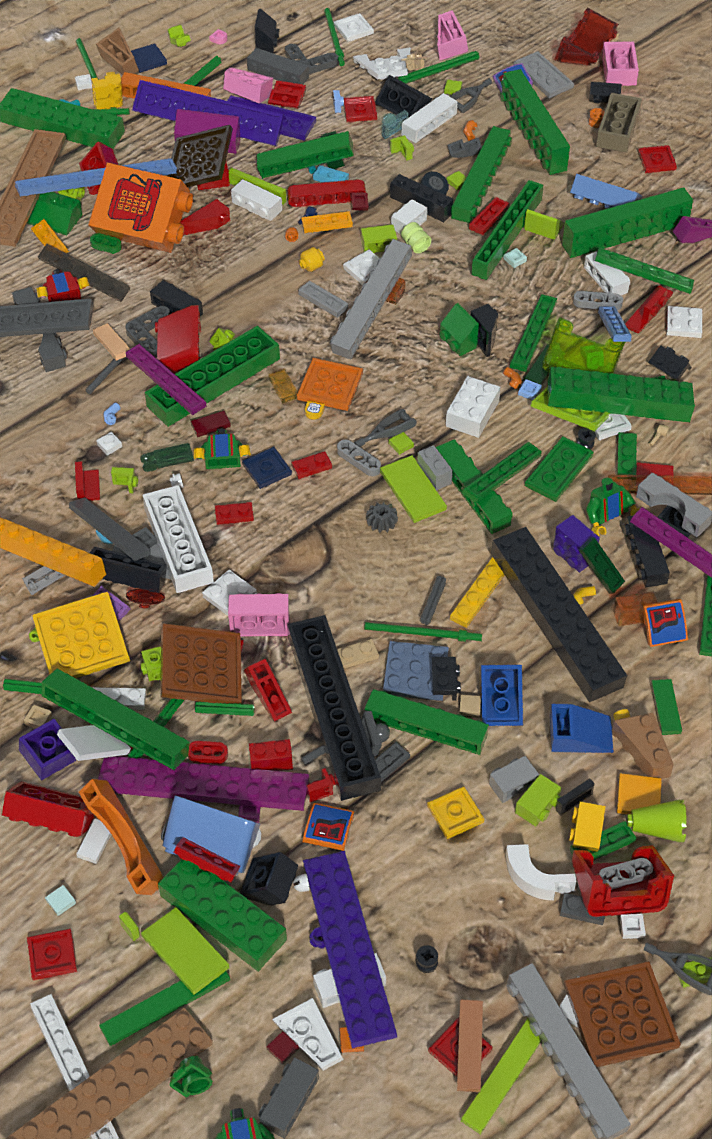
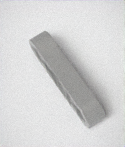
[573,291,623,310]
[337,440,381,476]
[598,858,653,889]

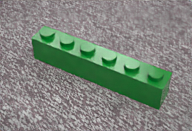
[257,131,354,179]
[435,439,513,534]
[365,689,489,755]

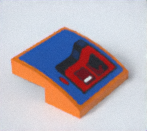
[643,599,688,647]
[303,803,354,851]

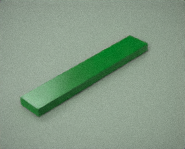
[595,247,694,294]
[510,294,558,372]
[462,442,542,504]
[699,575,712,657]
[99,971,230,1047]

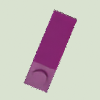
[673,216,712,243]

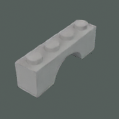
[636,472,712,537]

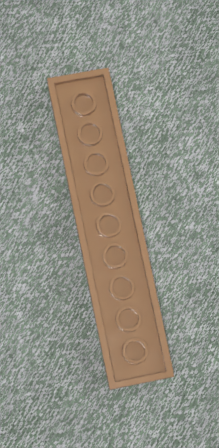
[0,129,66,247]
[5,1007,213,1139]

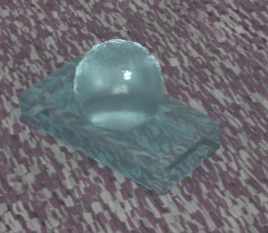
[382,110,408,139]

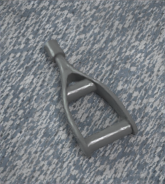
[449,78,492,113]
[354,409,417,447]
[643,942,712,996]

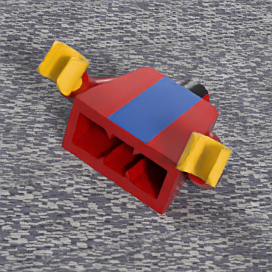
[36,269,90,302]

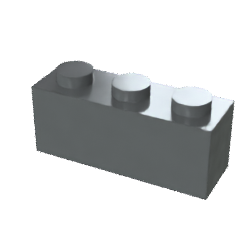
[258,1057,319,1139]

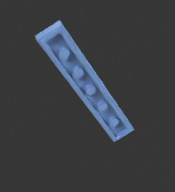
[598,306,632,342]

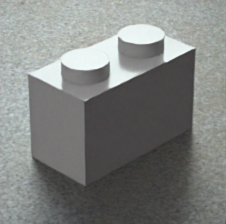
[417,445,452,490]
[489,756,539,803]

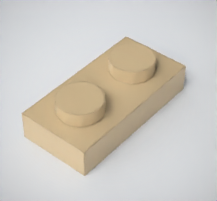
[337,639,379,669]

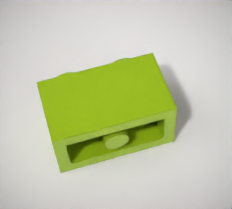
[361,224,397,253]
[515,774,561,827]

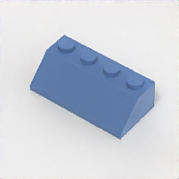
[570,174,643,209]

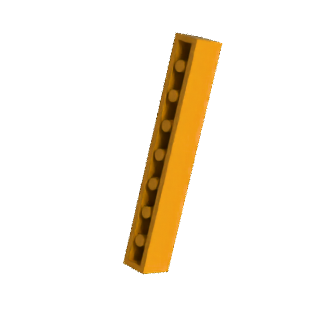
[0,517,106,587]

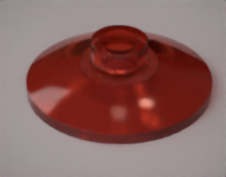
[126,589,165,608]

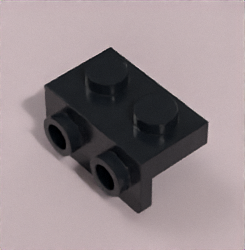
[589,81,622,103]
[648,345,692,381]
[431,657,461,701]

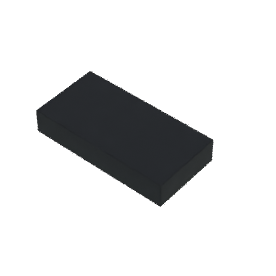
[556,779,595,815]

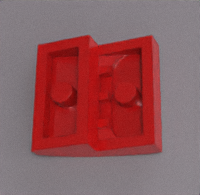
[268,80,306,109]

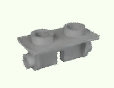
[22,566,64,595]

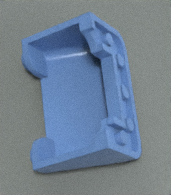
[162,796,260,876]

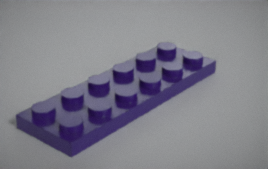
[227,96,317,140]

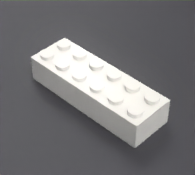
[143,485,214,593]

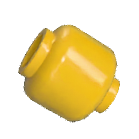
[299,247,325,272]

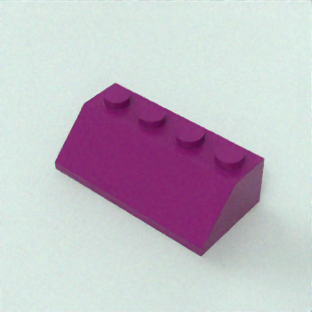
[174,109,241,154]

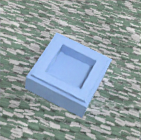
[518,379,542,400]

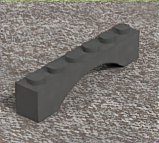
[12,287,67,373]

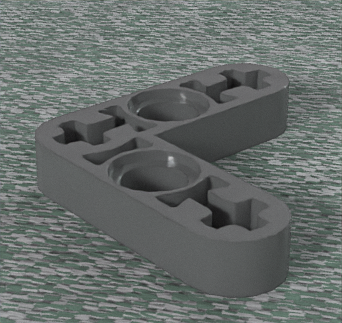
[285,44,338,74]
[125,306,170,357]

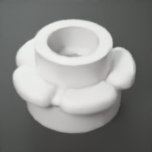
[170,473,184,488]

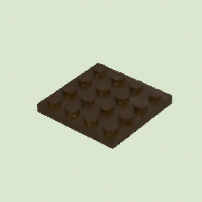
[167,125,233,187]

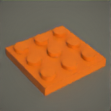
[297,358,363,411]

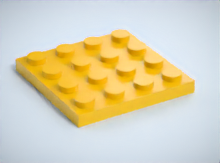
[32,592,130,678]

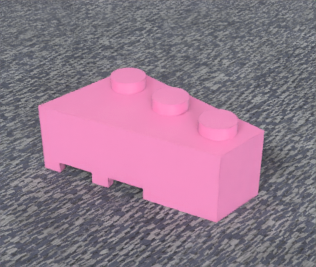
[438,10,468,60]
[223,67,273,103]

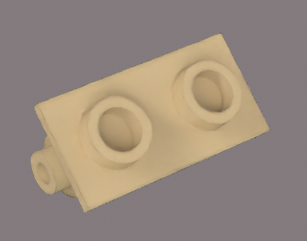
[401,54,428,71]

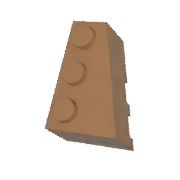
[96,27,139,75]
[612,713,674,779]

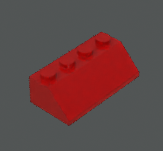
[1,781,94,837]

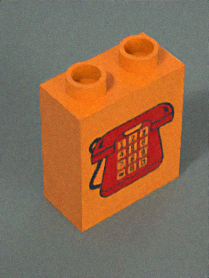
[88,162,193,253]

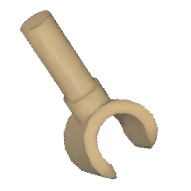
[649,425,669,446]

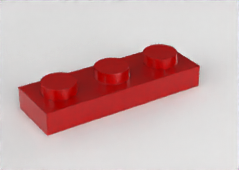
[469,197,510,235]
[173,837,241,882]

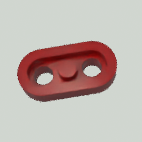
[188,741,228,764]

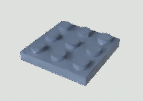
[383,641,449,701]

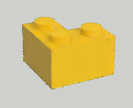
[569,802,606,852]

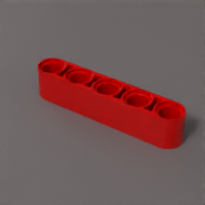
[287,180,367,207]

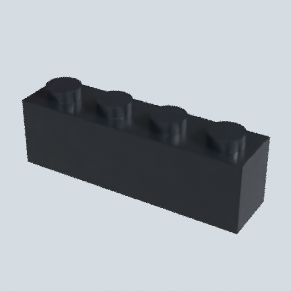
[390,174,453,223]
[623,515,670,588]
[90,547,167,593]

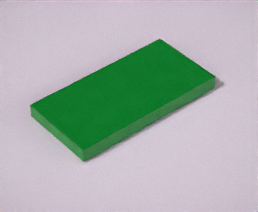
[524,436,594,502]

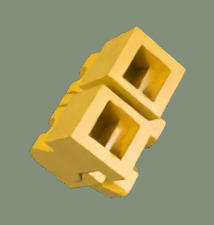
[91,71,123,109]

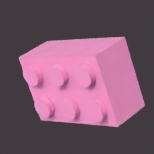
[602,42,639,86]
[228,593,290,636]

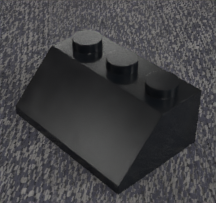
[375,75,433,120]

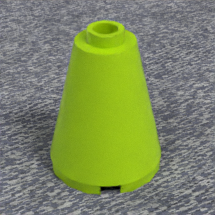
[627,800,686,842]

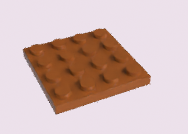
[161,623,242,703]
[564,962,681,1068]

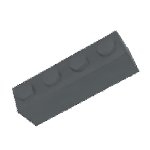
[247,48,309,85]

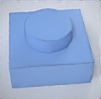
[333,90,344,113]

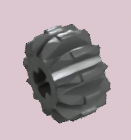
[366,501,398,533]

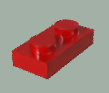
[291,451,332,479]
[215,502,254,525]

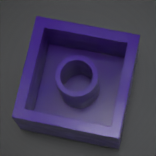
[553,515,600,573]
[19,719,77,781]

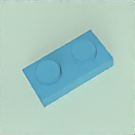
[313,165,349,183]

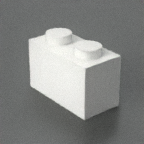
[391,199,427,234]

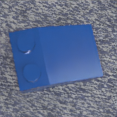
[481,665,523,726]

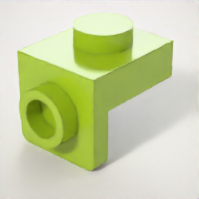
[167,25,191,47]
[390,135,414,161]
[111,467,138,494]

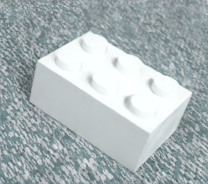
[446,376,501,438]

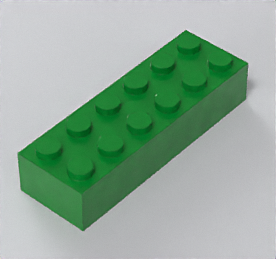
[158,859,287,972]

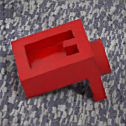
[306,768,335,803]

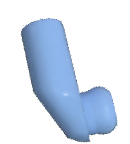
[103,403,121,425]

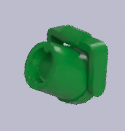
[170,1056,213,1098]

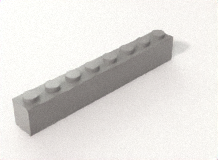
[330,239,412,360]
[506,963,631,1139]

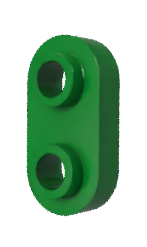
[90,233,122,254]

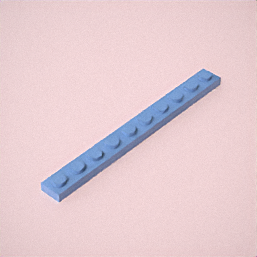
[15,158,177,196]

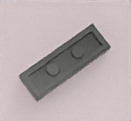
[375,742,410,782]

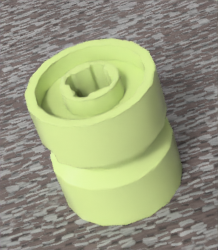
[401,222,431,253]

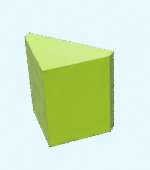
[524,209,565,240]

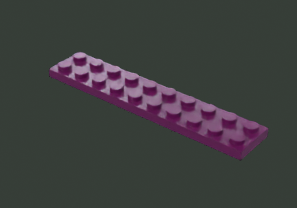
[98,756,309,811]

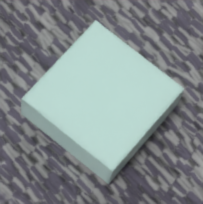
[503,248,527,268]
[45,885,76,916]

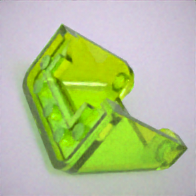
[542,317,626,374]

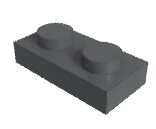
[560,893,605,925]

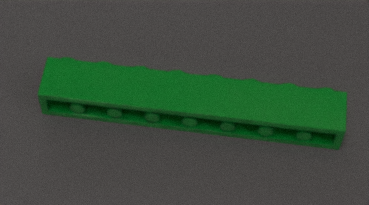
[451,126,512,223]
[472,180,544,280]
[41,668,190,770]

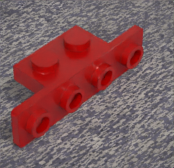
[625,285,673,334]

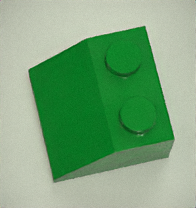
[439,303,479,356]

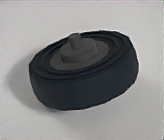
[420,171,449,195]

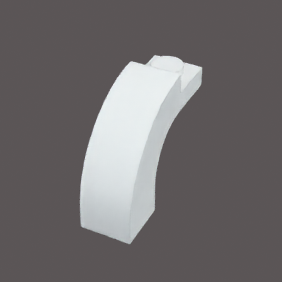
[505,844,576,900]

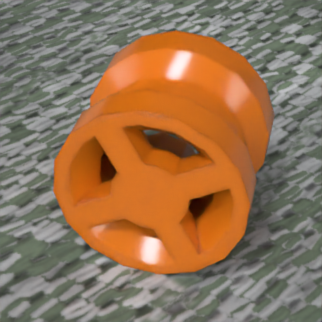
[589,108,605,128]

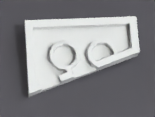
[272,998,343,1071]

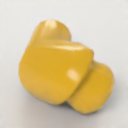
[572,586,596,605]

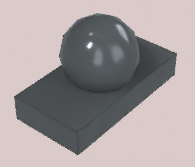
[361,711,390,757]

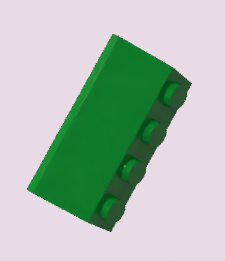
[27,192,83,236]

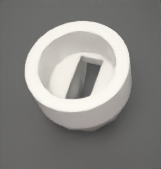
[293,874,309,892]

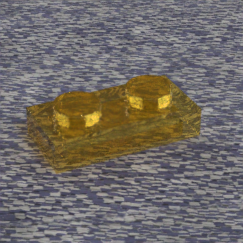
[269,370,298,403]

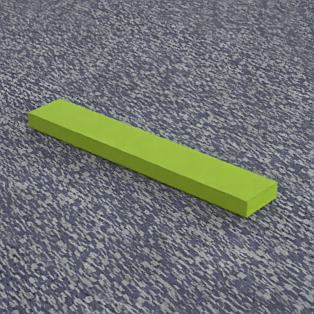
[461,1019,542,1135]

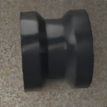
[577,428,596,450]
[416,945,438,973]

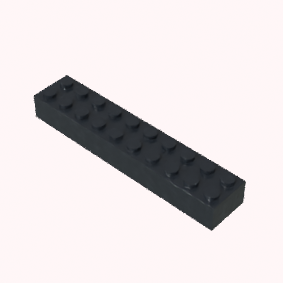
[491,527,628,703]
[287,615,381,801]

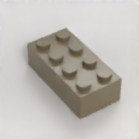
[596,93,642,153]

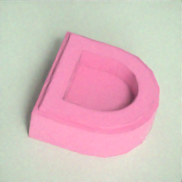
[209,29,227,44]

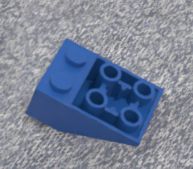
[550,704,613,753]

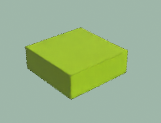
[444,80,462,95]
[446,171,467,190]
[389,432,414,455]
[119,912,140,941]

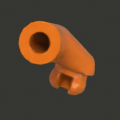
[463,120,477,141]
[503,367,522,389]

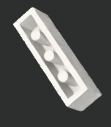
[402,93,457,143]

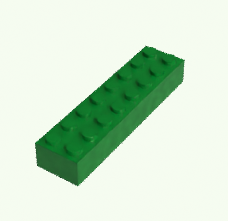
[500,69,570,175]
[0,88,125,149]
[562,187,693,258]
[145,325,280,427]
[547,367,695,423]

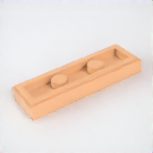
[92,323,130,361]

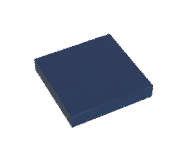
[131,43,167,73]
[242,447,292,489]

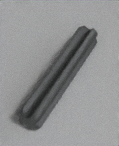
[420,576,446,625]

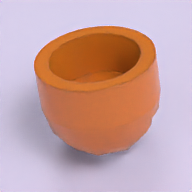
[285,227,298,242]

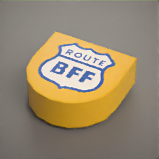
[305,401,325,420]

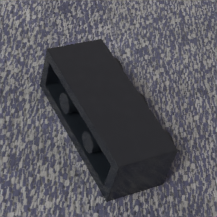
[150,280,203,316]

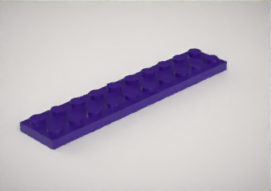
[132,80,285,147]
[303,851,397,1048]

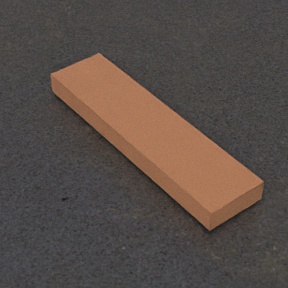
[457,1000,483,1092]

